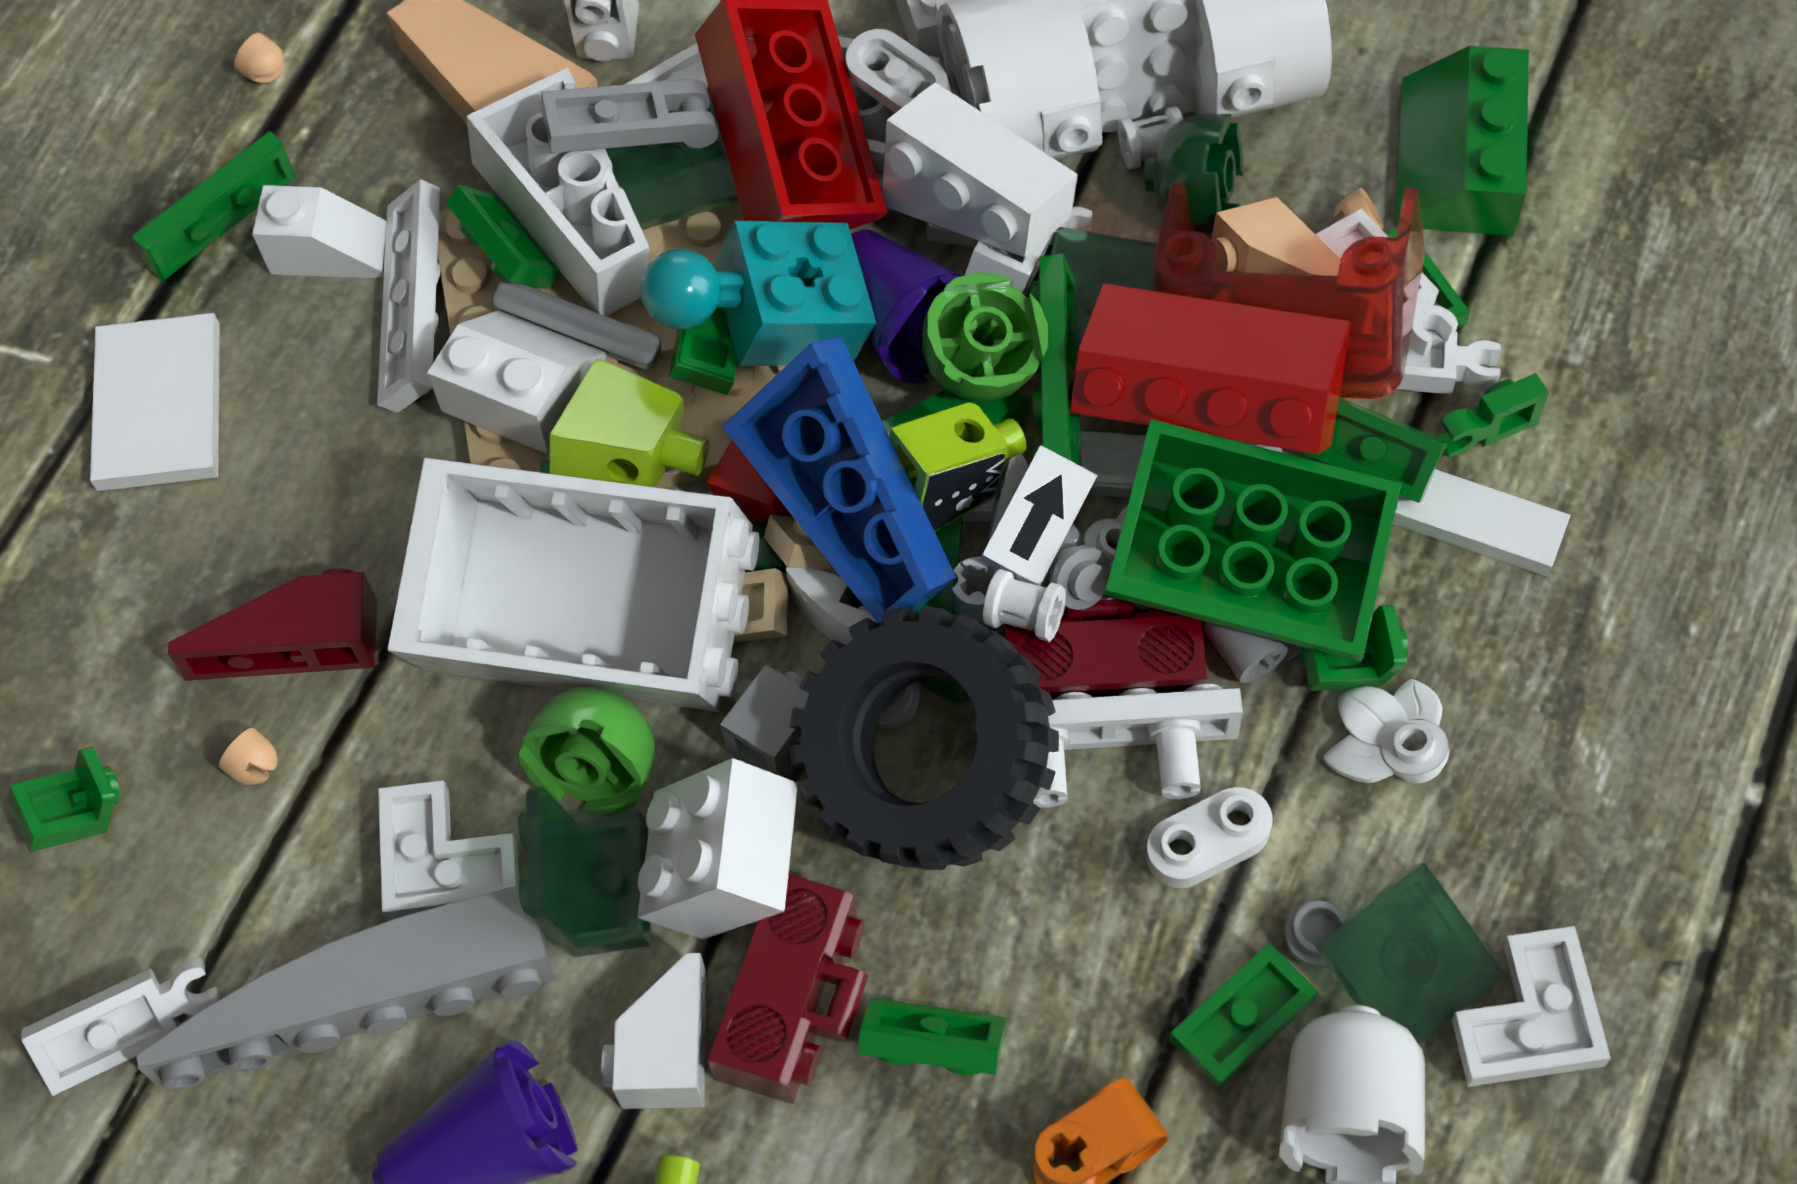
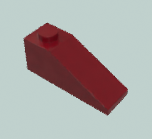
[168,568,377,681]

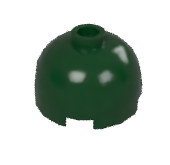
[1144,114,1244,234]

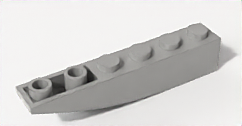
[136,882,557,1090]

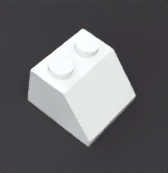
[427,310,607,455]

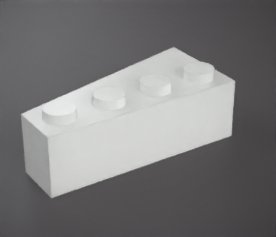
[466,67,650,316]

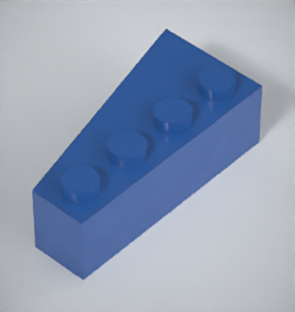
[722,337,956,623]

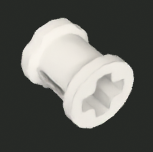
[1117,106,1183,170]
[983,569,1066,642]

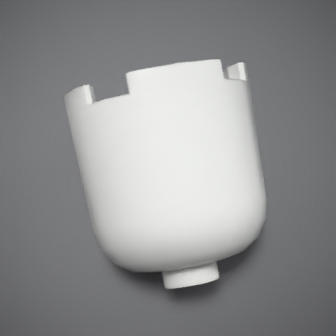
[1279,1005,1425,1184]

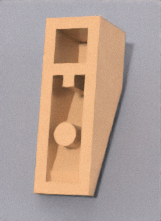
[1208,197,1380,350]

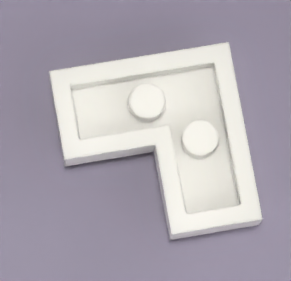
[378,780,520,921]
[1452,926,1611,1087]

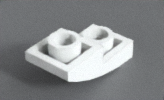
[786,567,877,645]

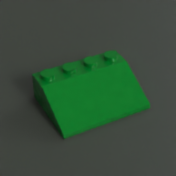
[1104,419,1402,662]

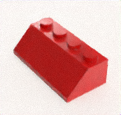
[694,0,888,230]
[1070,283,1351,454]

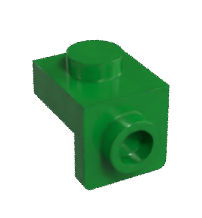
[1301,605,1408,691]
[7,746,120,852]

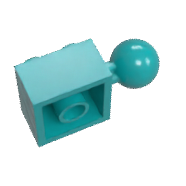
[640,221,877,366]

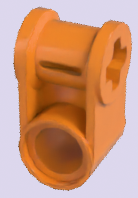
[1033,1077,1170,1184]

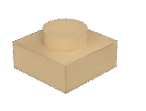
[764,515,836,571]
[733,568,788,643]

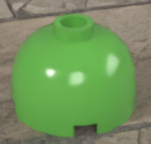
[922,272,1048,402]
[519,687,655,814]

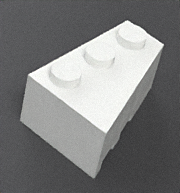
[882,82,1078,257]

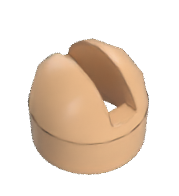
[234,33,285,84]
[1333,188,1384,230]
[219,728,278,786]

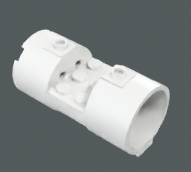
[935,0,1332,160]

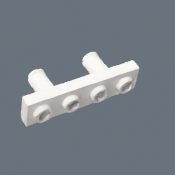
[976,684,1243,807]

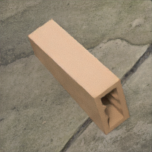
[387,0,599,124]

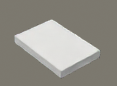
[90,313,220,491]

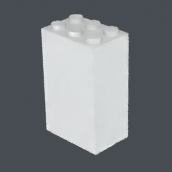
[388,458,759,713]

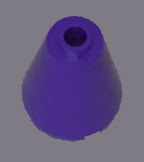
[851,229,963,384]
[372,1040,578,1184]

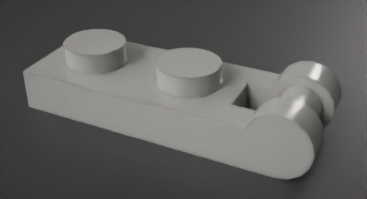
[541,79,718,153]

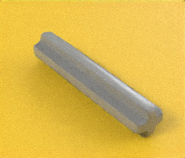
[492,279,662,370]

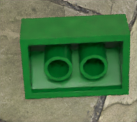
[1394,45,1529,236]

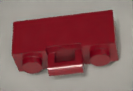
[1005,595,1207,700]
[708,874,868,1104]

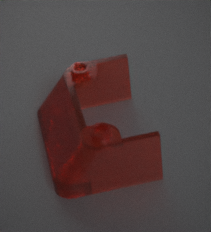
[1154,182,1425,399]

